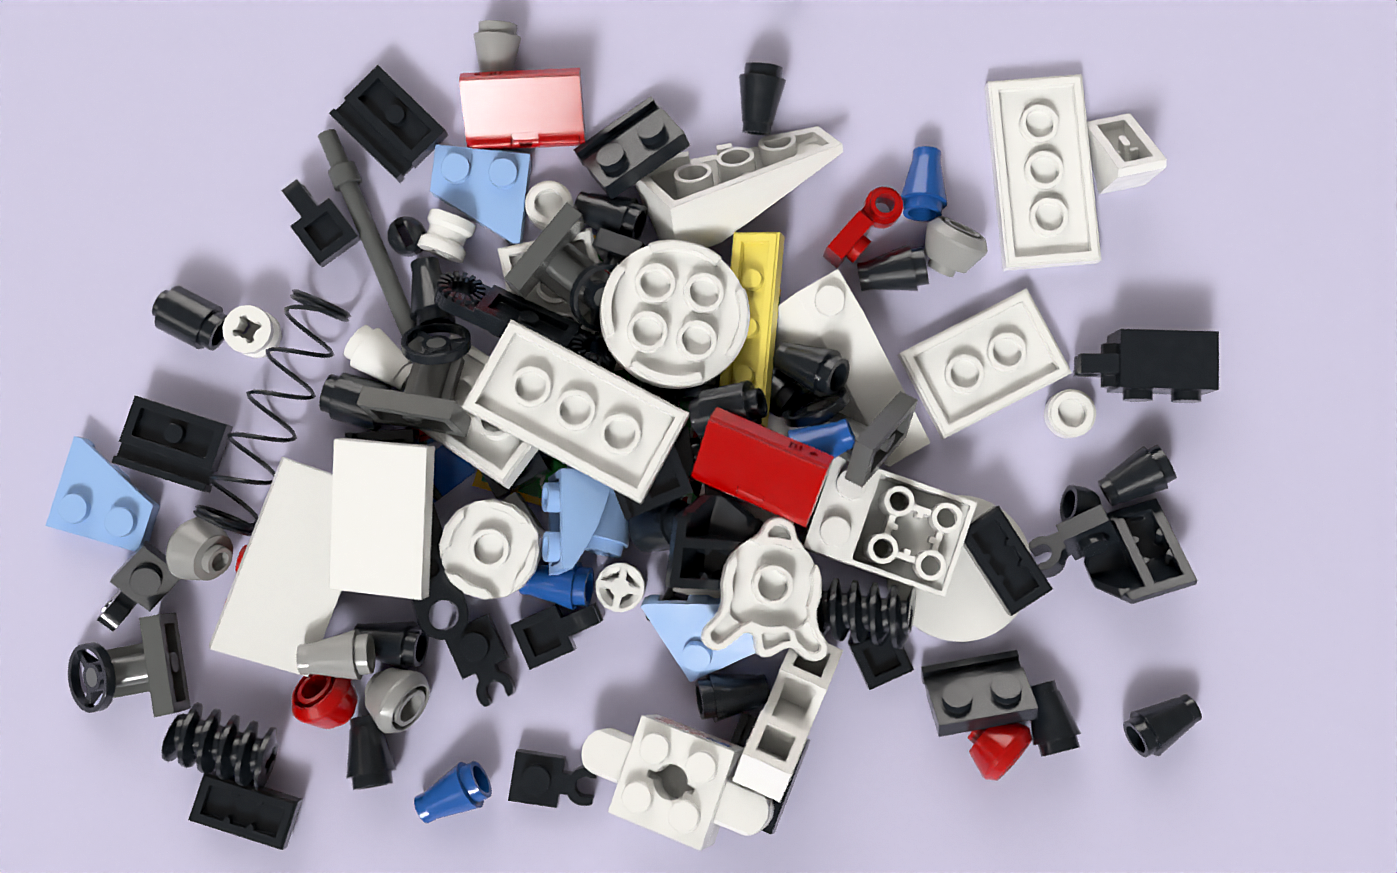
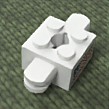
[581,714,774,851]

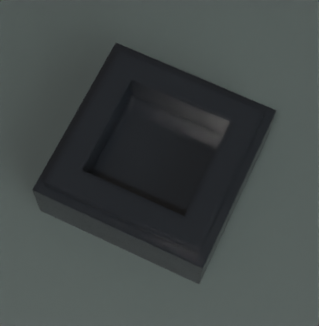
[848,633,914,690]

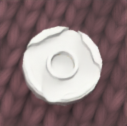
[439,499,541,599]

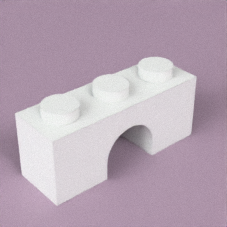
[733,644,843,802]

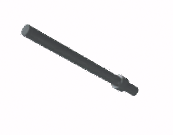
[318,129,422,363]

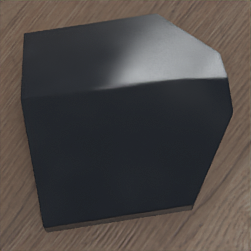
[665,494,764,590]
[1084,498,1197,604]

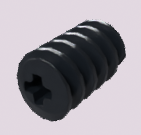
[817,578,916,649]
[161,702,278,791]

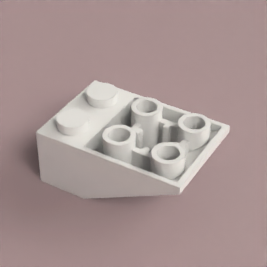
[801,456,977,597]

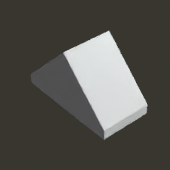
[1087,113,1167,194]

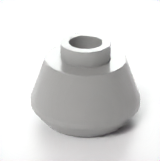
[924,216,988,277]
[166,517,233,581]
[365,668,430,733]

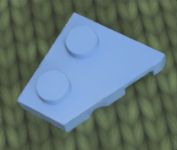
[430,144,532,245]
[45,436,160,551]
[641,595,756,682]

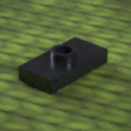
[963,505,1053,616]
[188,771,303,850]

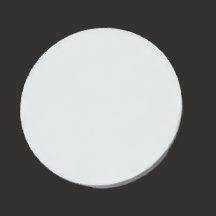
[600,240,750,389]
[886,495,1031,642]

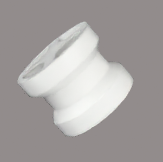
[417,209,476,263]
[222,305,282,358]
[596,563,646,612]

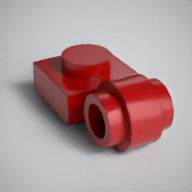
[823,186,903,268]

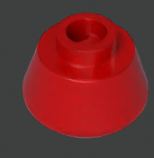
[292,674,358,729]
[967,723,1033,781]

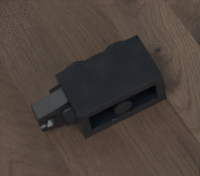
[1074,329,1219,403]

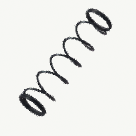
[193,289,351,536]

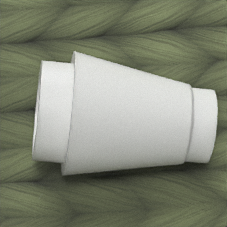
[344,325,413,392]

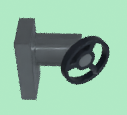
[504,203,616,332]
[357,321,472,437]
[782,387,918,487]
[68,612,191,717]

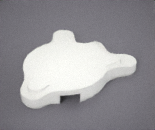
[701,517,828,662]

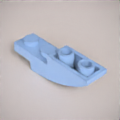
[541,462,610,575]

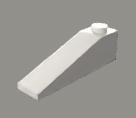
[634,126,843,248]
[774,269,931,467]

